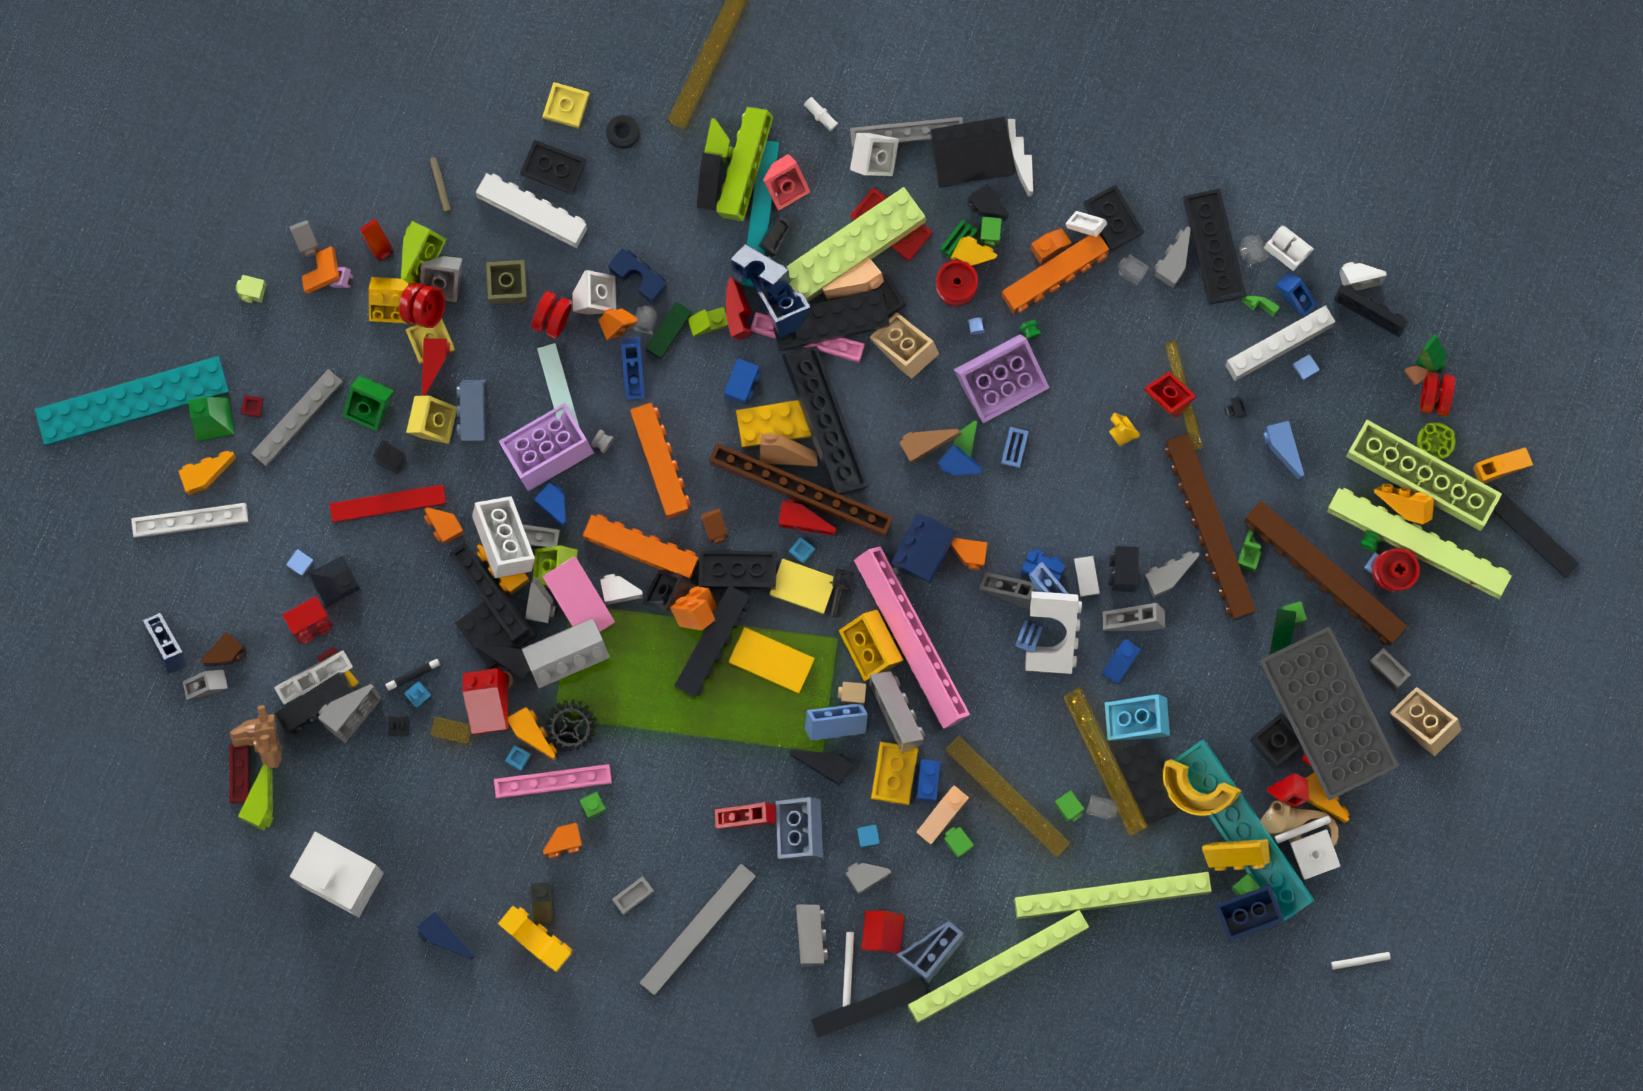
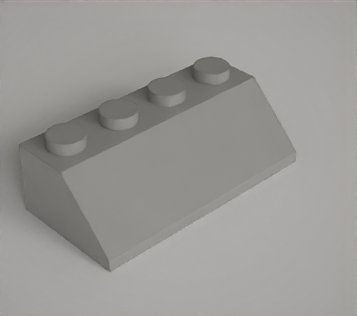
[522,618,610,688]
[869,671,925,754]

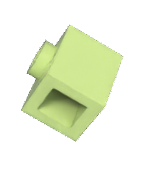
[236,275,267,303]

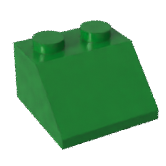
[342,375,394,431]

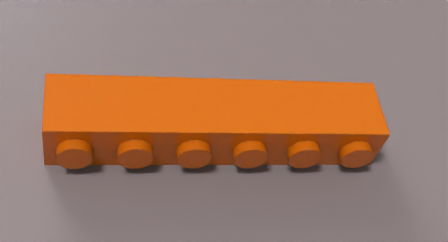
[1001,235,1109,314]
[630,402,691,520]
[583,514,699,580]

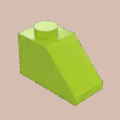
[705,118,733,163]

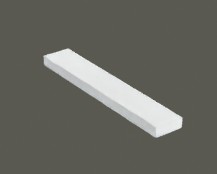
[131,503,249,538]

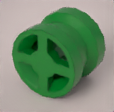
[1019,320,1042,341]
[1359,530,1383,553]

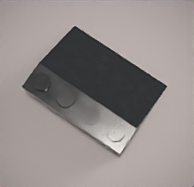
[929,116,1013,187]

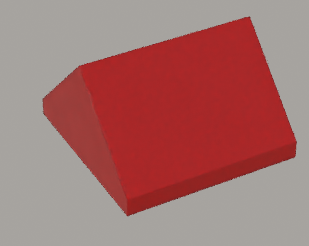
[1144,372,1196,418]
[861,911,904,954]

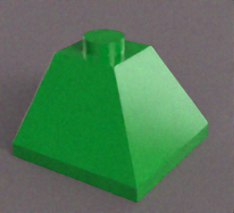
[188,397,235,442]

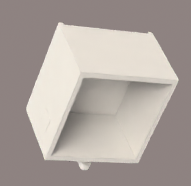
[290,832,384,918]

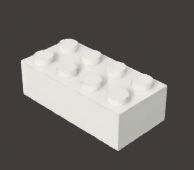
[472,496,535,578]

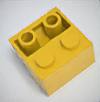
[369,277,409,324]

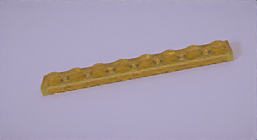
[668,0,748,129]
[1063,687,1148,836]
[945,736,1071,858]

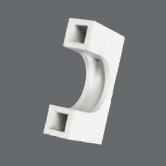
[1025,591,1082,674]

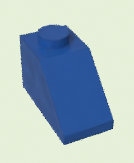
[1275,272,1317,317]
[938,443,983,475]
[534,482,566,527]
[1102,639,1141,684]

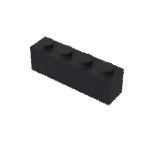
[275,672,355,734]

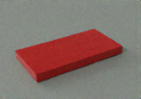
[850,187,933,262]

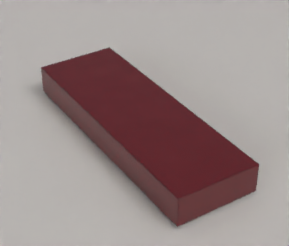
[229,745,250,803]

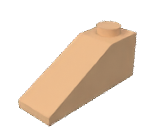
[822,257,884,300]
[916,786,969,845]

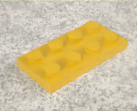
[736,400,812,449]

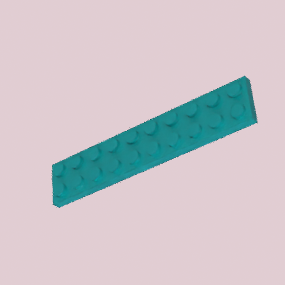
[35,356,229,446]
[1174,739,1315,923]

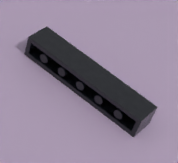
[674,585,751,700]

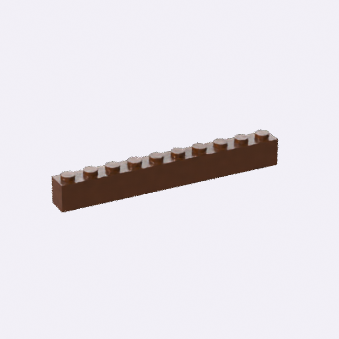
[1164,434,1256,621]
[709,443,893,539]
[1244,501,1407,646]

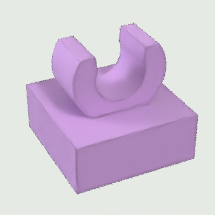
[329,267,353,288]

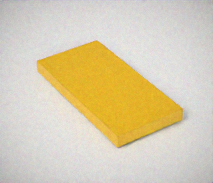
[729,627,815,694]

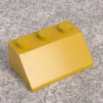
[838,610,903,681]
[1202,839,1270,871]

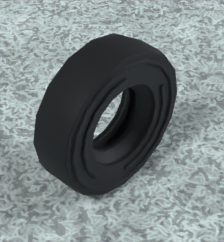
[606,115,640,149]

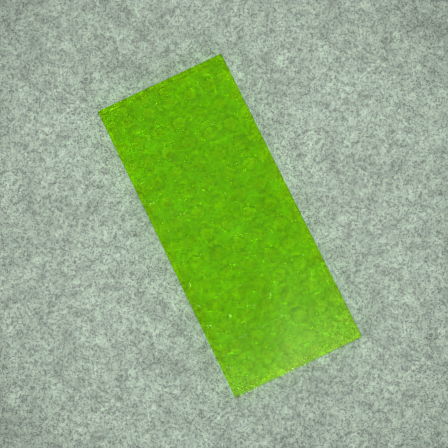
[556,608,838,752]

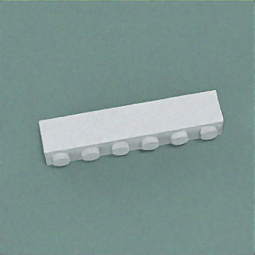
[476,173,587,248]
[1225,305,1335,381]

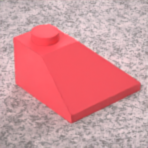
[763,154,810,211]

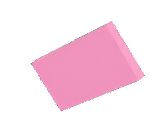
[542,556,615,632]

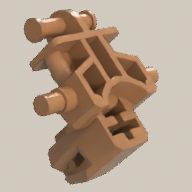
[229,705,282,768]

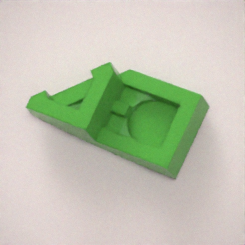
[1241,296,1280,317]
[954,420,977,457]
[1238,530,1261,572]

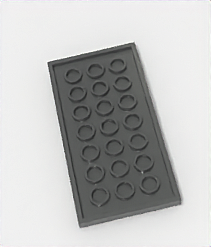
[1259,626,1400,800]

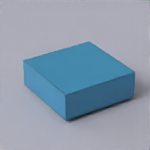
[789,537,816,564]
[505,745,532,771]
[857,825,880,848]

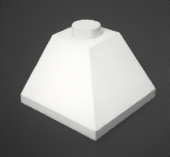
[1339,262,1387,291]
[572,270,616,314]

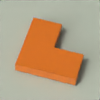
[302,246,340,294]

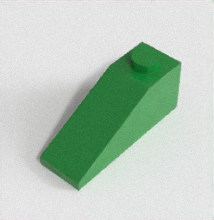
[1415,334,1447,373]

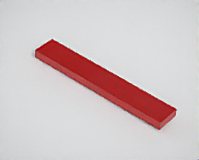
[329,484,446,523]

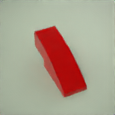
[726,277,752,341]

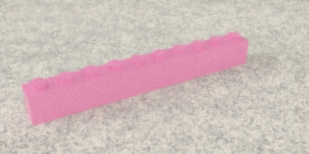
[854,546,970,729]

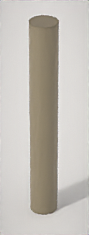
[429,157,451,213]

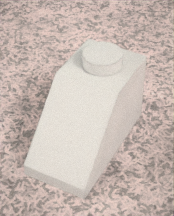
[600,574,643,605]

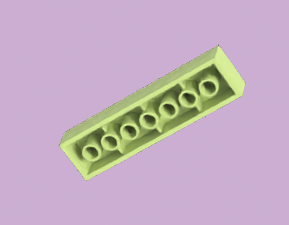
[786,187,926,302]
[1346,420,1502,531]

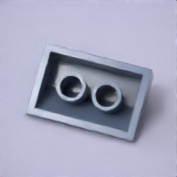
[776,797,823,860]

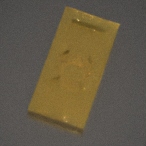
[430,717,471,745]

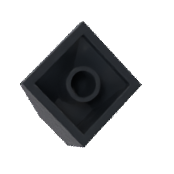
[309,556,360,607]
[642,570,698,612]

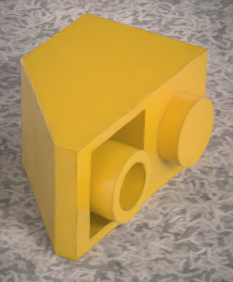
[950,236,997,266]

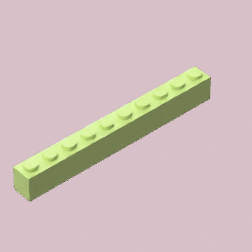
[1327,488,1511,599]
[1014,872,1211,919]
[908,910,1089,1024]

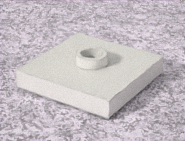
[1290,829,1340,880]

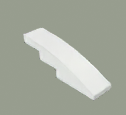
[1007,119,1033,196]
[274,650,353,705]

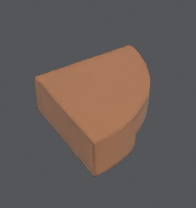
[1404,366,1428,386]

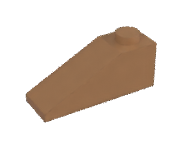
[899,429,962,463]
[760,433,818,466]

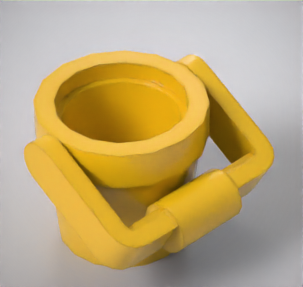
[1109,413,1140,447]

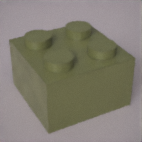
[486,260,528,305]

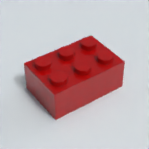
[282,596,334,645]

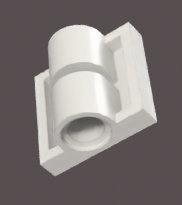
[1264,226,1314,271]

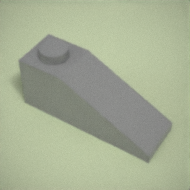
[1103,603,1165,631]

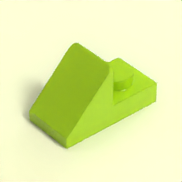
[688,307,728,337]

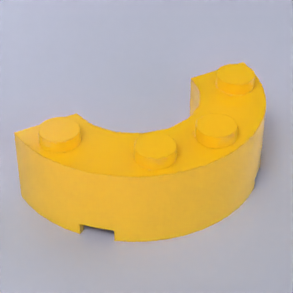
[1163,759,1242,816]
[498,906,572,973]

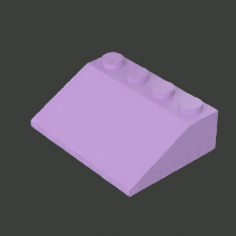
[954,334,1049,423]
[499,403,594,491]

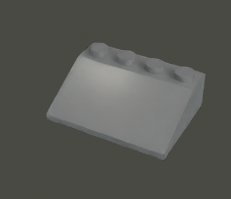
[318,684,382,743]

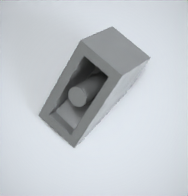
[290,220,320,257]
[525,577,556,623]
[183,670,228,700]
[846,863,891,895]

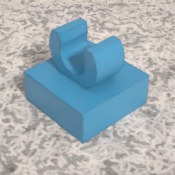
[404,681,432,709]

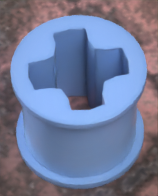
[968,318,985,335]

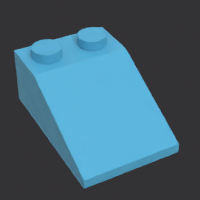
[1105,694,1170,741]

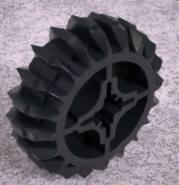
[545,699,598,751]

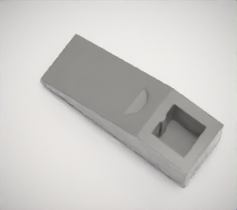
[1154,226,1191,288]
[1144,551,1199,599]

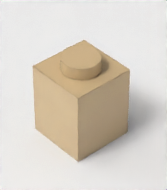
[838,682,866,706]

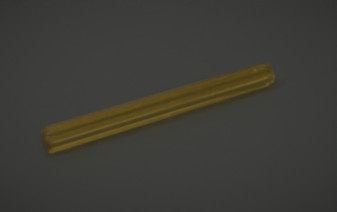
[1166,341,1203,450]

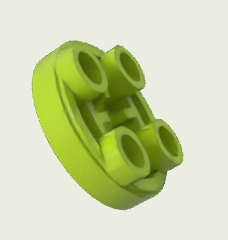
[1416,423,1455,460]

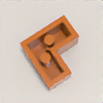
[670,586,717,630]

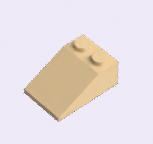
[870,313,939,379]
[1390,687,1461,756]

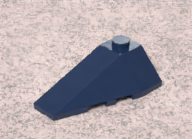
[749,273,811,338]

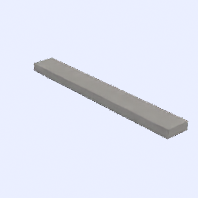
[640,864,756,996]

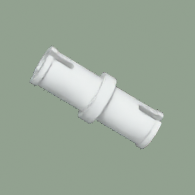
[803,97,838,132]

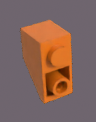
[424,507,464,545]
[543,823,583,859]

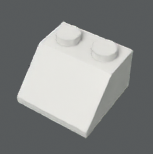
[850,133,899,176]

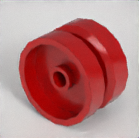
[936,260,978,307]
[399,282,445,328]
[531,291,572,339]
[1420,371,1455,417]
[1372,548,1420,592]

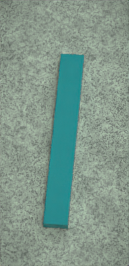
[742,141,779,288]

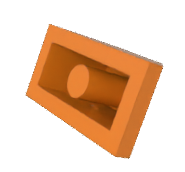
[1030,228,1072,264]
[598,308,638,340]
[950,538,987,571]

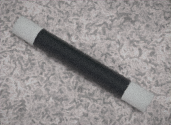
[385,659,440,691]

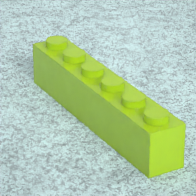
[716,107,773,222]

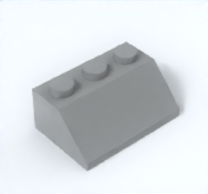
[796,904,828,967]

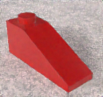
[360,219,394,262]
[421,338,450,396]
[779,499,836,536]
[715,803,777,829]

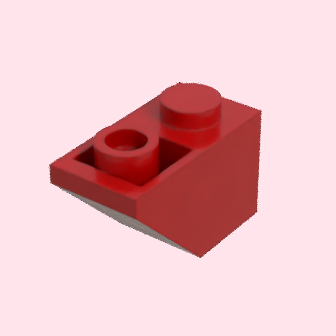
[1267,773,1309,807]

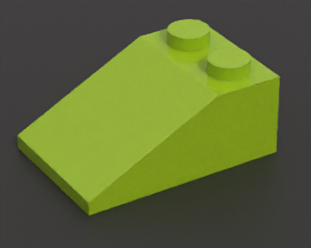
[401,221,447,284]
[238,764,273,831]

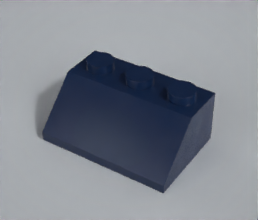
[891,514,957,583]
[1215,884,1285,941]

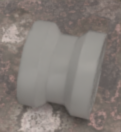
[591,430,614,453]

